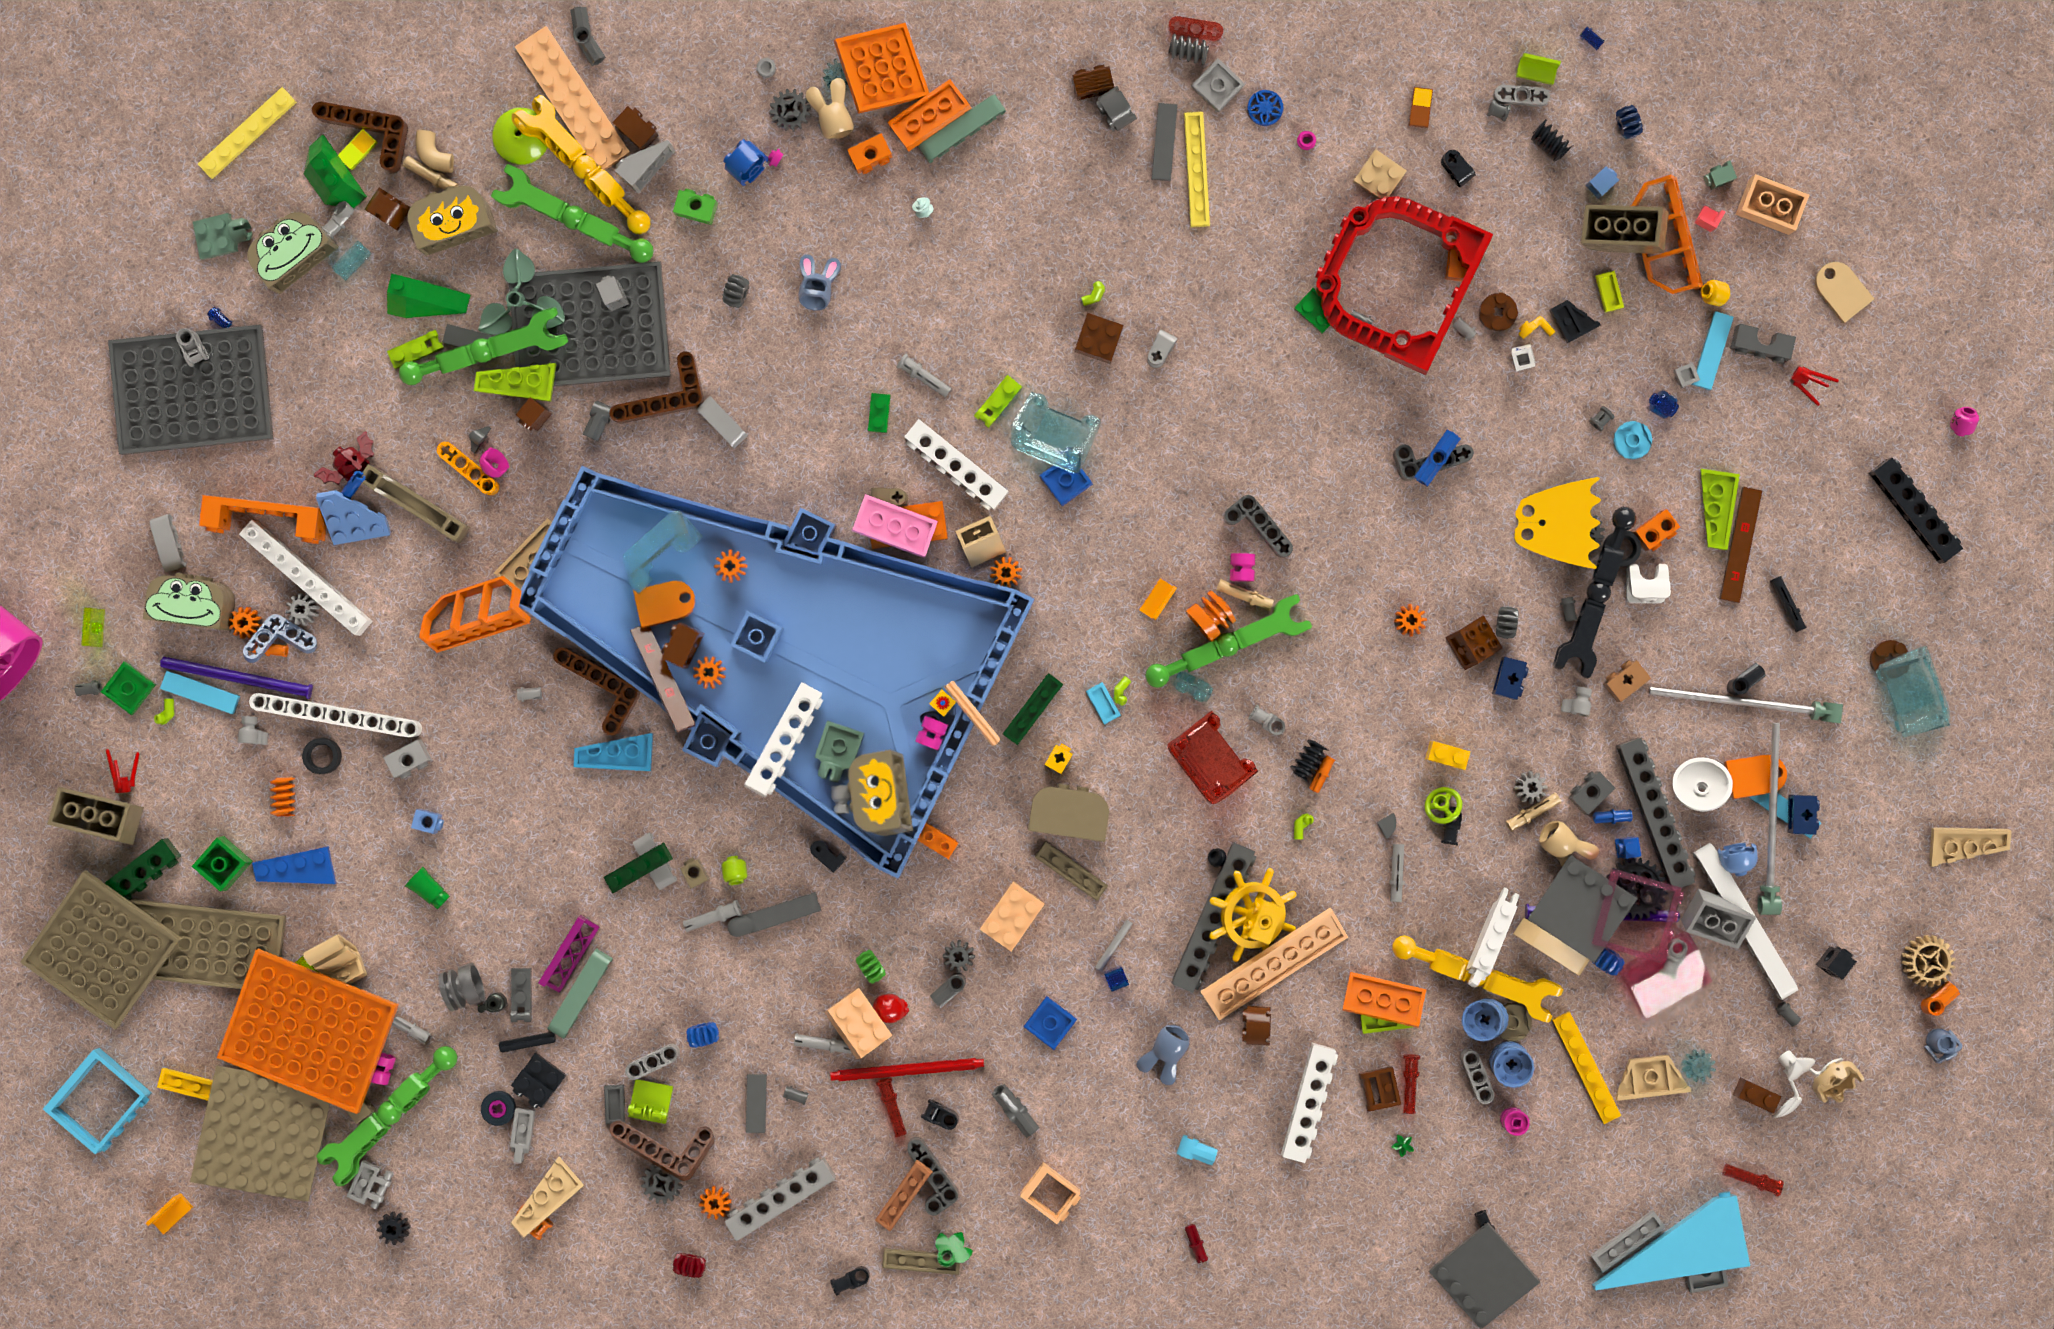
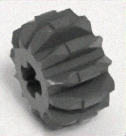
[722,274,749,308]
[1496,606,1519,639]
[942,940,975,973]

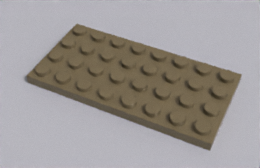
[131,899,286,989]

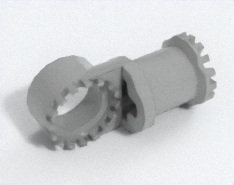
[322,201,354,239]
[1248,705,1285,735]
[1659,939,1688,979]

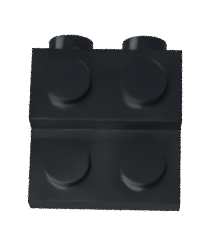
[510,1053,566,1108]

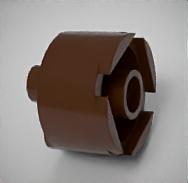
[364,187,410,231]
[1242,1006,1271,1046]

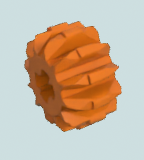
[714,550,748,583]
[990,557,1022,588]
[1394,604,1427,637]
[228,607,262,639]
[693,656,726,689]
[698,1186,732,1220]

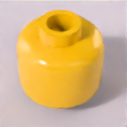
[1701,280,1730,307]

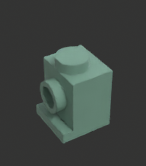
[1704,160,1737,190]

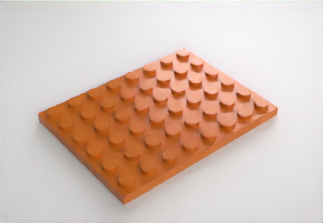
[217,949,399,1114]

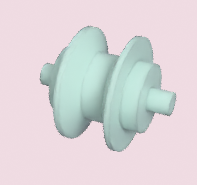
[912,197,934,218]

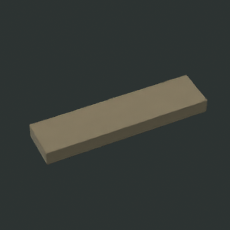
[1035,841,1108,901]
[882,1248,960,1275]

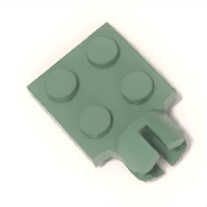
[193,213,253,260]
[815,721,864,782]

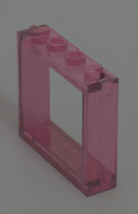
[1592,868,1684,963]

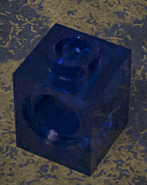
[1104,965,1129,992]

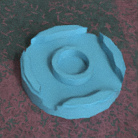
[1613,421,1653,460]

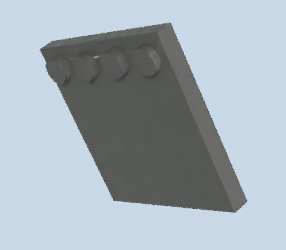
[1528,855,1637,963]
[1429,1222,1540,1329]

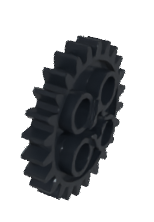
[1606,858,1668,920]

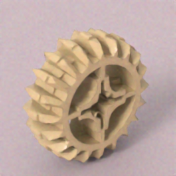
[1901,935,1956,987]

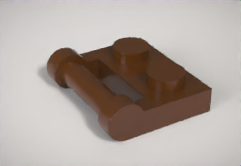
[1359,1066,1402,1112]

